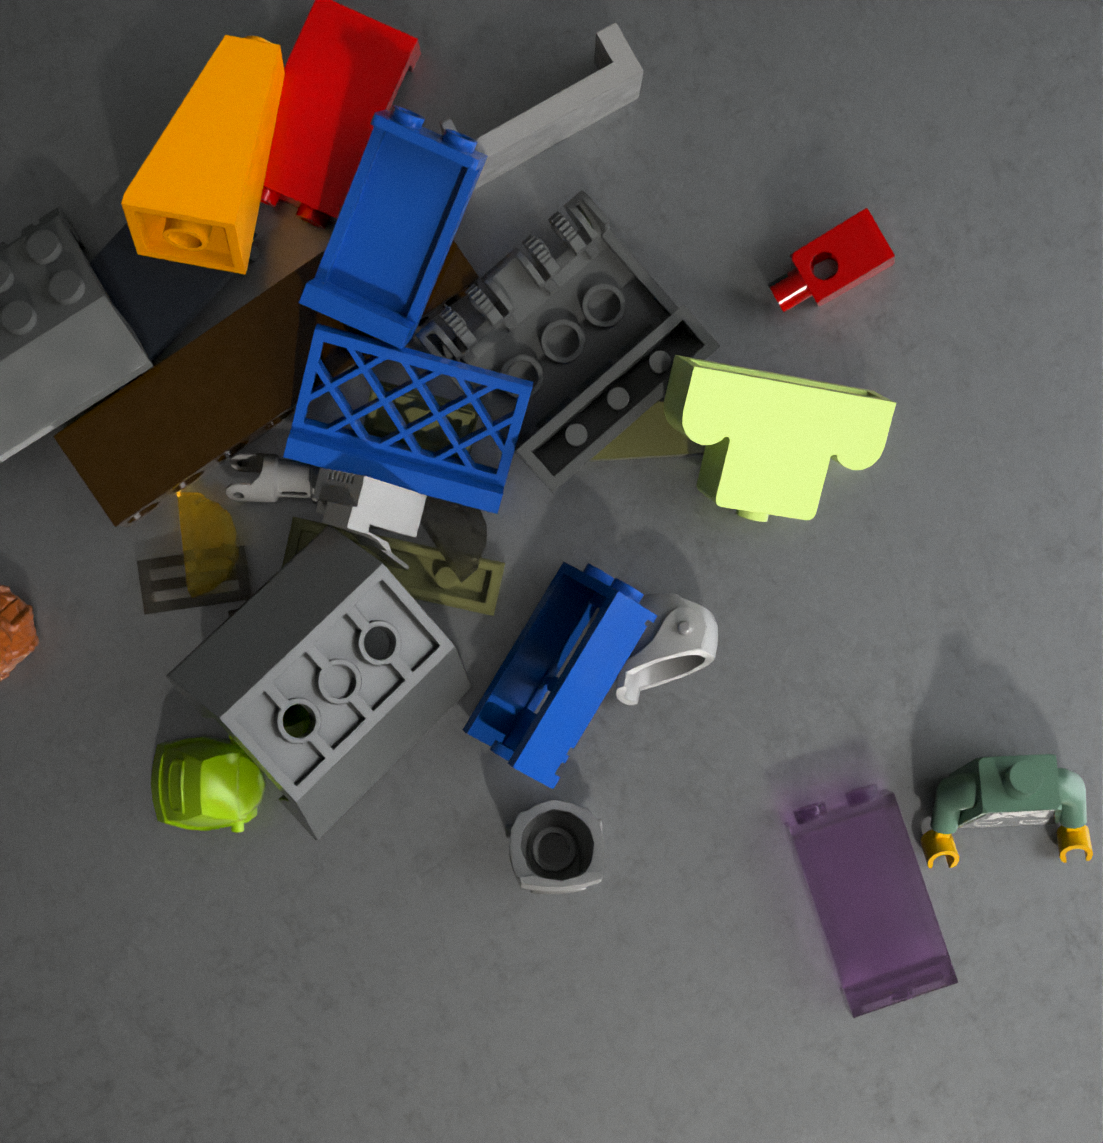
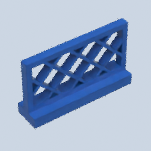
[283,324,533,514]

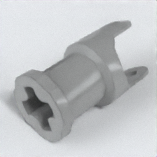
[225,453,321,503]

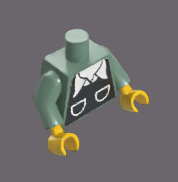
[921,754,1093,868]

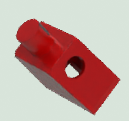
[768,208,895,312]

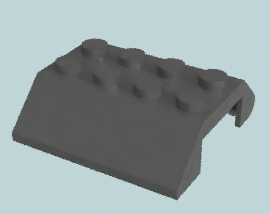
[415,190,720,493]
[0,207,153,463]

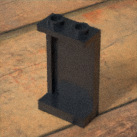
[89,223,261,390]

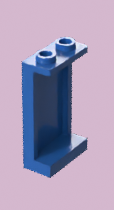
[299,105,488,349]

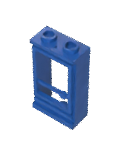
[463,562,657,789]

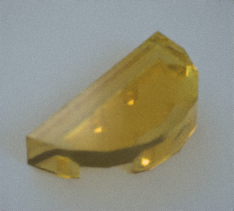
[177,492,240,598]

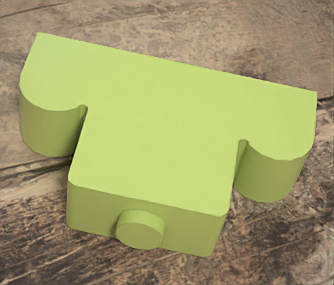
[664,355,896,522]

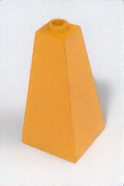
[121,35,285,275]

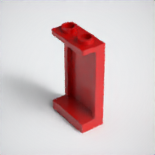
[260,0,421,229]

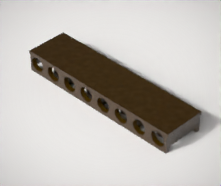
[53,240,479,528]

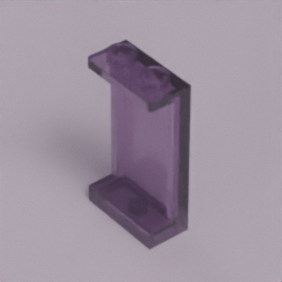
[784,784,959,1018]

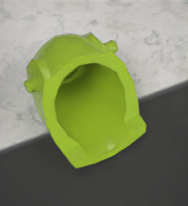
[151,736,267,833]

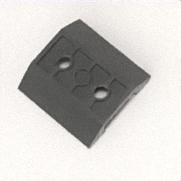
[166,525,472,840]

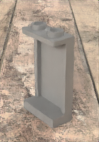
[439,22,644,190]

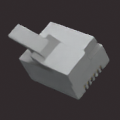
[312,468,427,570]

